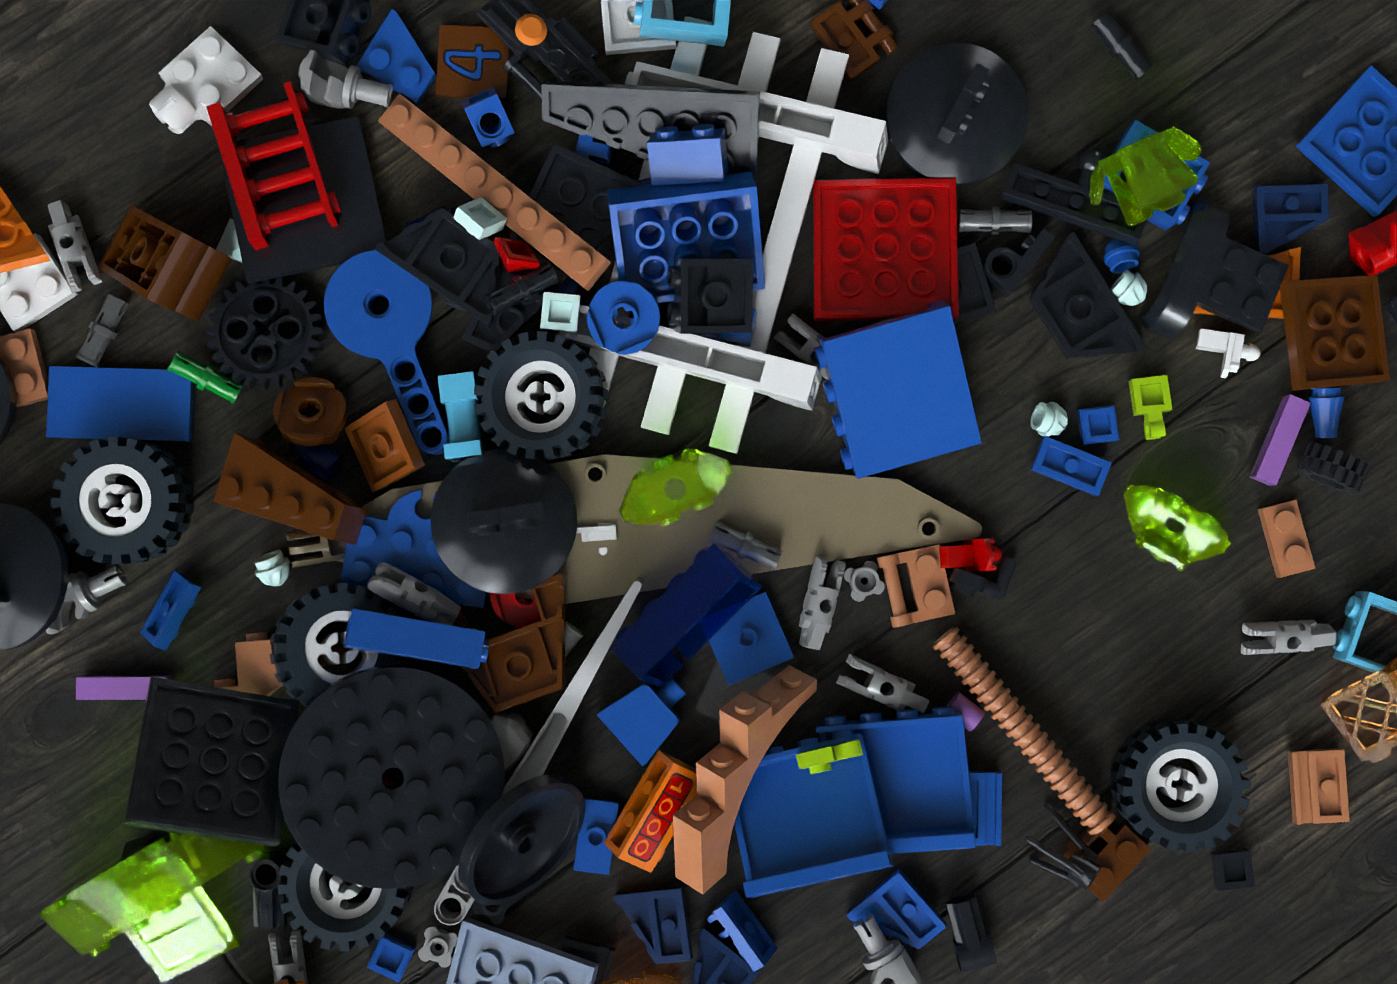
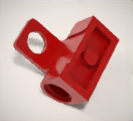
[1349,211,1397,276]

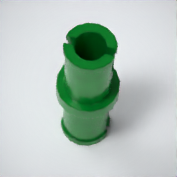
[168,350,244,404]

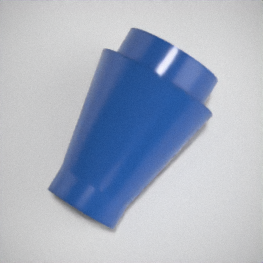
[1307,386,1345,438]

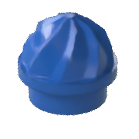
[1103,238,1140,273]

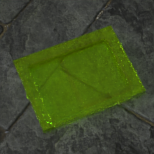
[101,858,240,983]

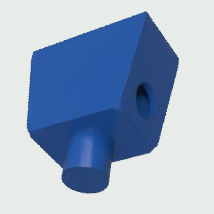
[597,678,686,766]

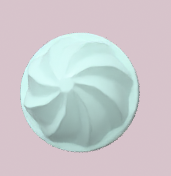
[1110,269,1147,306]
[1031,402,1068,437]
[254,550,290,586]

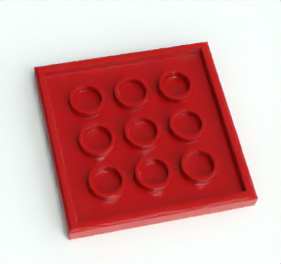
[813,177,959,321]

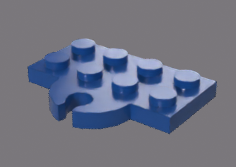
[340,489,486,608]

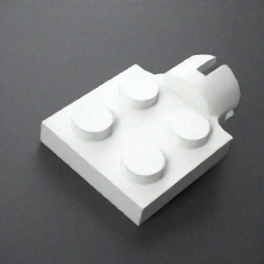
[149,26,263,134]

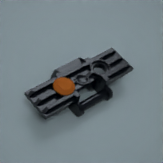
[477,0,614,103]

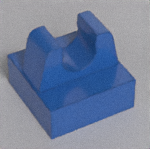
[575,134,612,165]

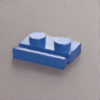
[969,771,1002,846]

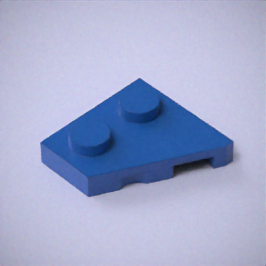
[356,9,437,106]
[846,868,947,949]

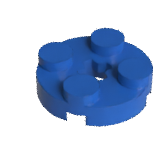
[587,280,661,355]

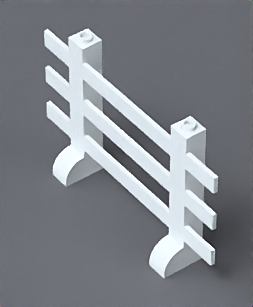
[558,16,888,454]

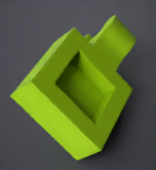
[1129,375,1172,440]

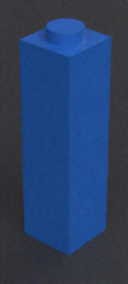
[343,608,489,669]

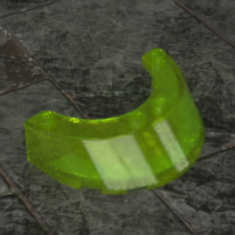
[39,832,266,958]

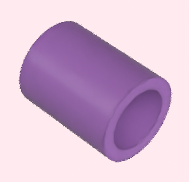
[946,692,985,731]

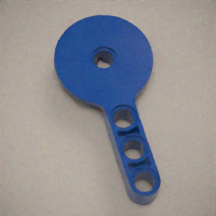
[324,250,450,455]

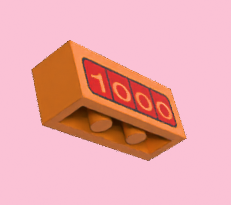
[604,750,697,873]

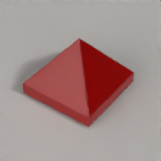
[494,237,540,273]

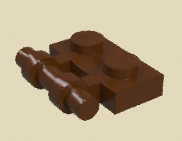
[809,0,899,82]
[1062,808,1152,902]

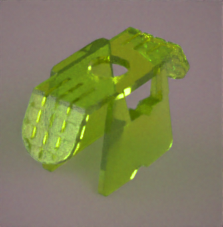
[1090,127,1201,226]

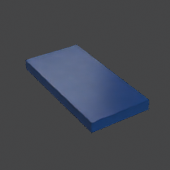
[46,366,194,442]

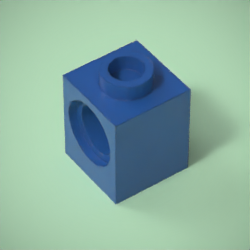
[461,86,515,148]

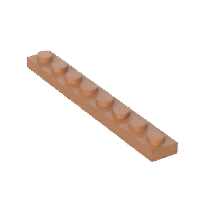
[378,93,611,291]

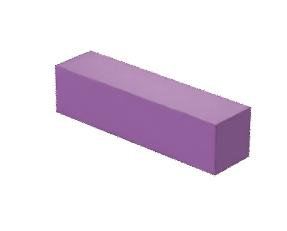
[1249,394,1311,486]
[76,675,173,700]

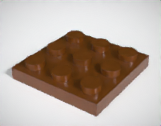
[1280,275,1390,391]

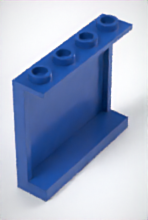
[814,300,982,479]
[816,706,976,854]
[734,730,893,898]

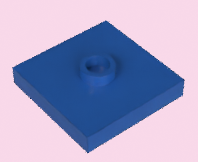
[700,592,794,686]

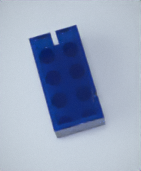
[610,543,763,687]

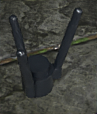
[1025,802,1102,890]

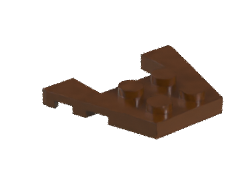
[452,574,566,713]

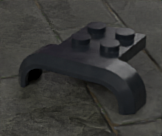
[1140,198,1289,340]

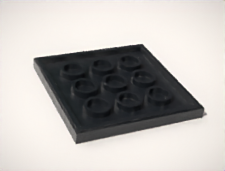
[218,116,387,284]
[123,676,299,846]

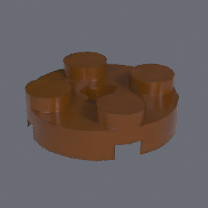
[273,377,348,447]

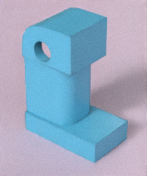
[438,371,488,462]

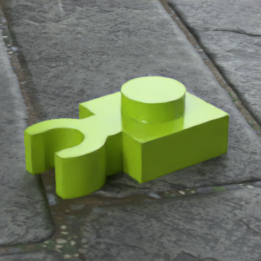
[796,740,864,774]

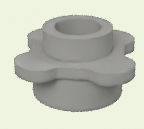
[844,561,885,602]
[418,926,458,968]

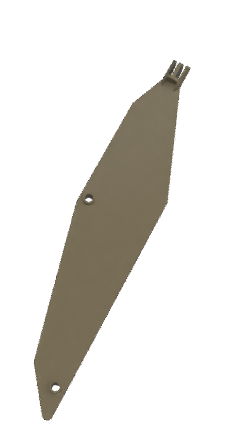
[286,454,982,604]

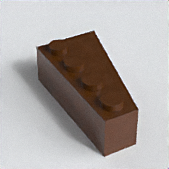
[213,432,367,545]

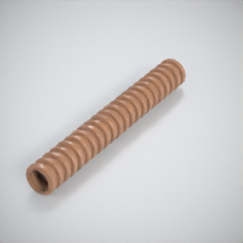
[932,627,1115,835]

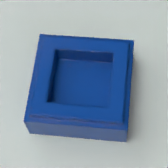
[1077,405,1119,445]
[367,933,416,982]

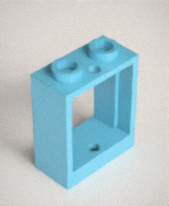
[634,0,731,46]
[1333,591,1397,681]

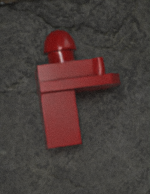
[939,538,1002,572]

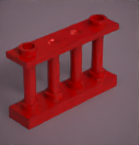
[206,81,341,251]

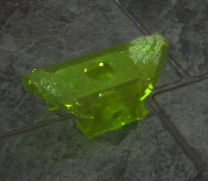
[619,448,733,527]
[1123,484,1231,572]

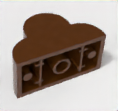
[98,205,232,322]

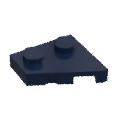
[1252,184,1329,254]
[614,886,693,964]
[693,927,760,984]

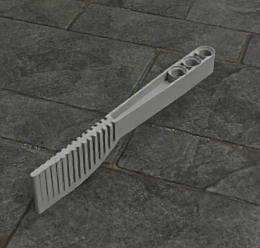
[434,578,644,926]

